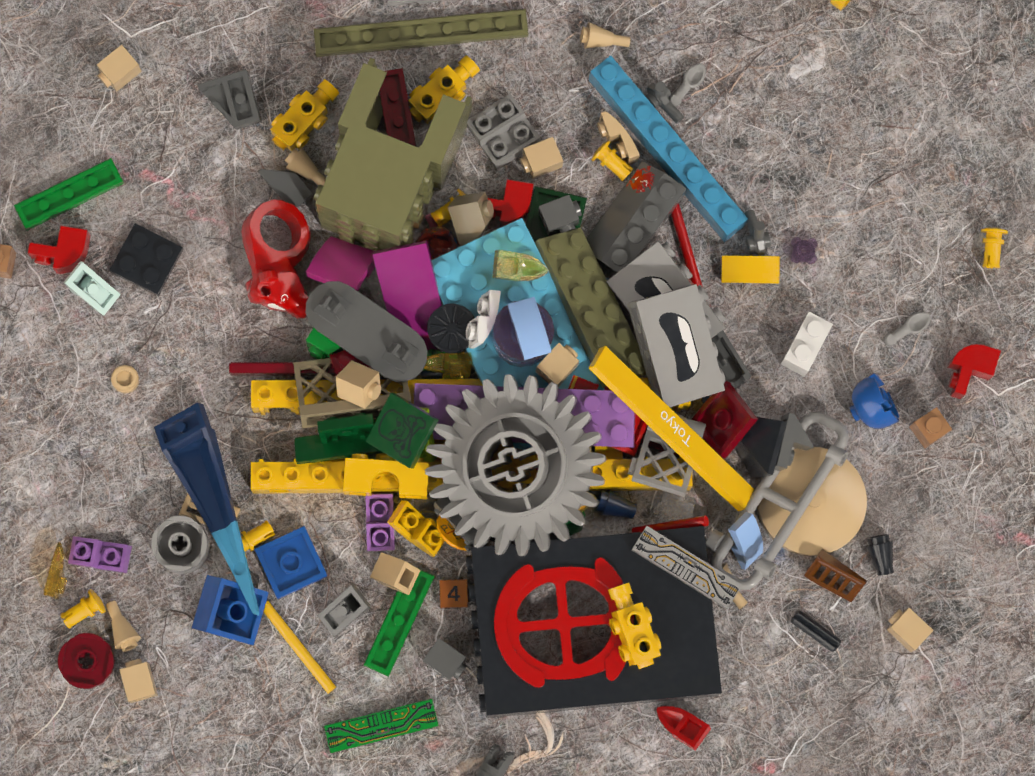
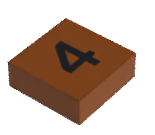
[439,579,468,609]

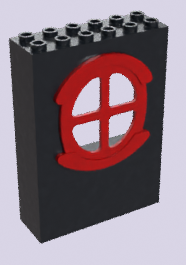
[466,526,722,718]

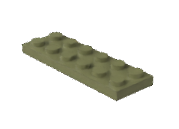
[535,228,646,388]

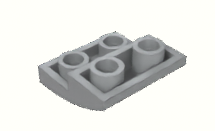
[467,94,541,170]

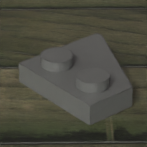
[198,70,262,130]

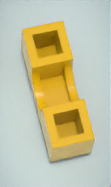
[343,454,429,499]

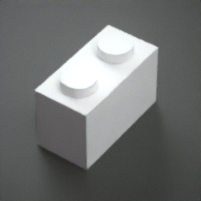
[781,312,833,377]

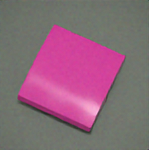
[306,236,375,291]

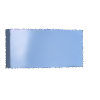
[507,297,551,360]
[728,512,763,570]

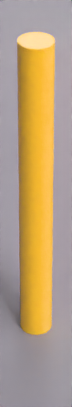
[263,601,336,694]

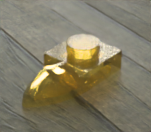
[492,250,548,282]
[423,352,472,379]
[43,542,67,599]

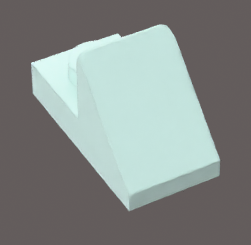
[64,261,121,316]

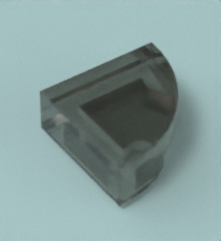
[414,492,439,513]

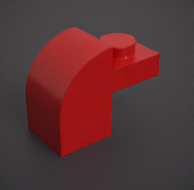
[488,180,534,227]
[28,226,91,274]
[947,344,1001,399]

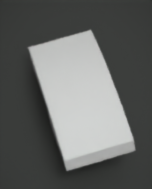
[466,290,501,349]

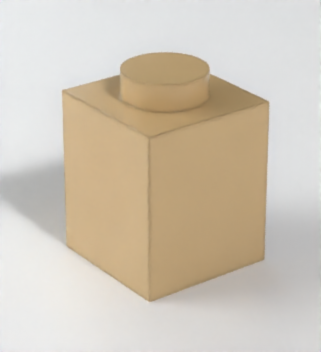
[97,45,142,92]
[520,137,563,179]
[535,343,579,387]
[336,360,381,409]
[370,552,420,595]
[887,608,934,652]
[119,659,158,703]

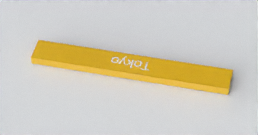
[589,346,755,512]

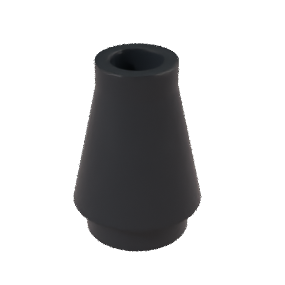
[866,534,894,576]

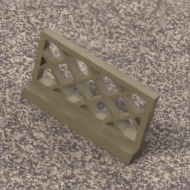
[293,358,411,429]

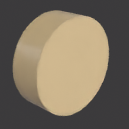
[111,365,139,393]

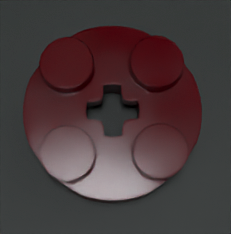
[58,633,115,689]

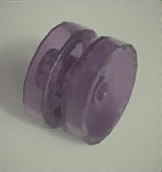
[492,301,554,367]

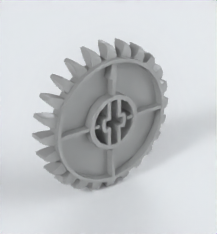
[425,374,606,556]

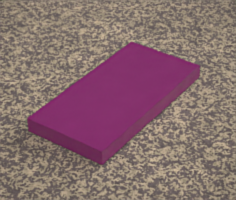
[372,241,442,350]

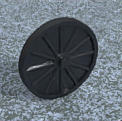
[427,303,475,353]

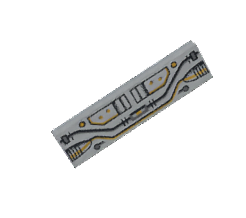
[632,526,742,609]

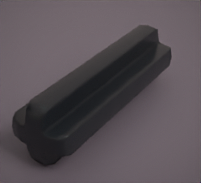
[791,611,841,652]

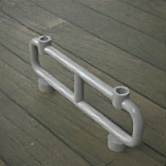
[706,412,849,591]

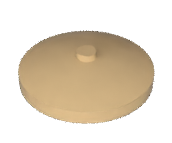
[757,447,867,556]

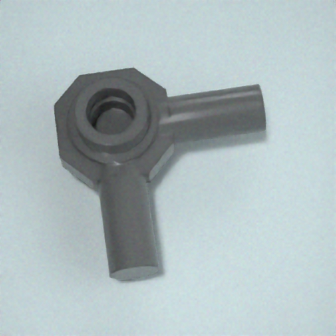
[645,81,684,124]
[744,210,771,256]

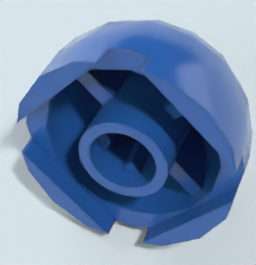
[849,373,900,429]

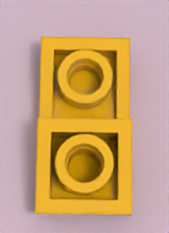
[721,256,780,284]
[387,501,445,557]

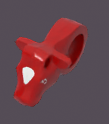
[241,199,311,319]

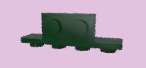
[294,413,384,464]

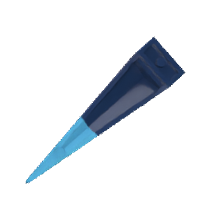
[154,402,259,615]

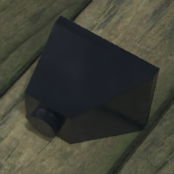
[735,417,787,479]

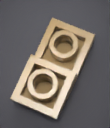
[597,111,640,165]

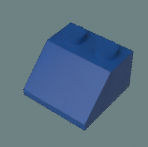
[192,575,269,646]

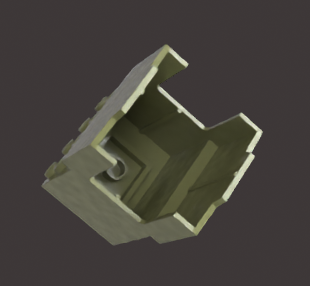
[314,58,472,251]

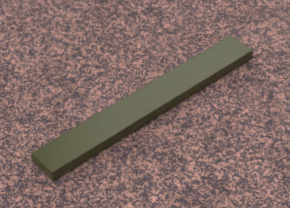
[314,9,528,57]

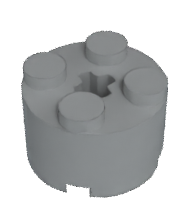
[151,516,210,574]

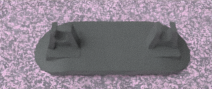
[306,281,427,382]

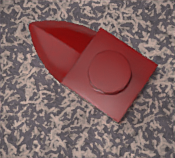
[656,706,711,751]

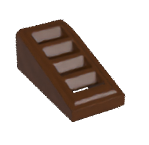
[803,549,867,602]

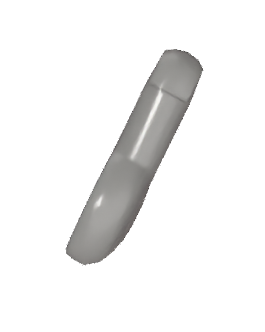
[669,63,706,107]
[884,311,931,346]

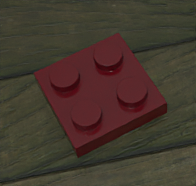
[691,381,758,459]

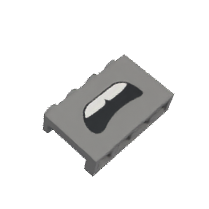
[606,240,726,338]
[627,284,725,407]

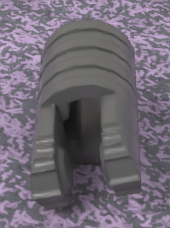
[475,743,515,776]

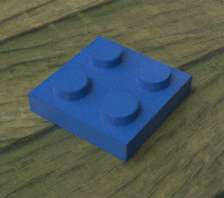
[254,526,328,600]

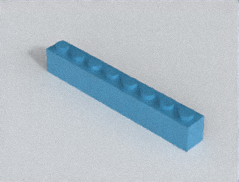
[589,55,748,243]

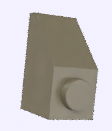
[448,191,494,247]

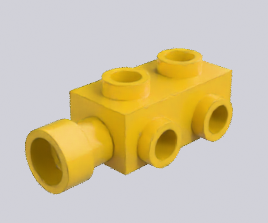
[408,55,480,124]
[270,79,340,151]
[608,583,661,669]

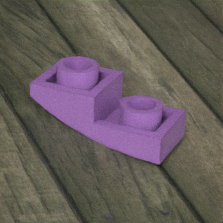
[365,492,395,551]
[68,536,132,573]

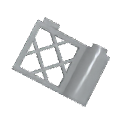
[628,416,706,497]

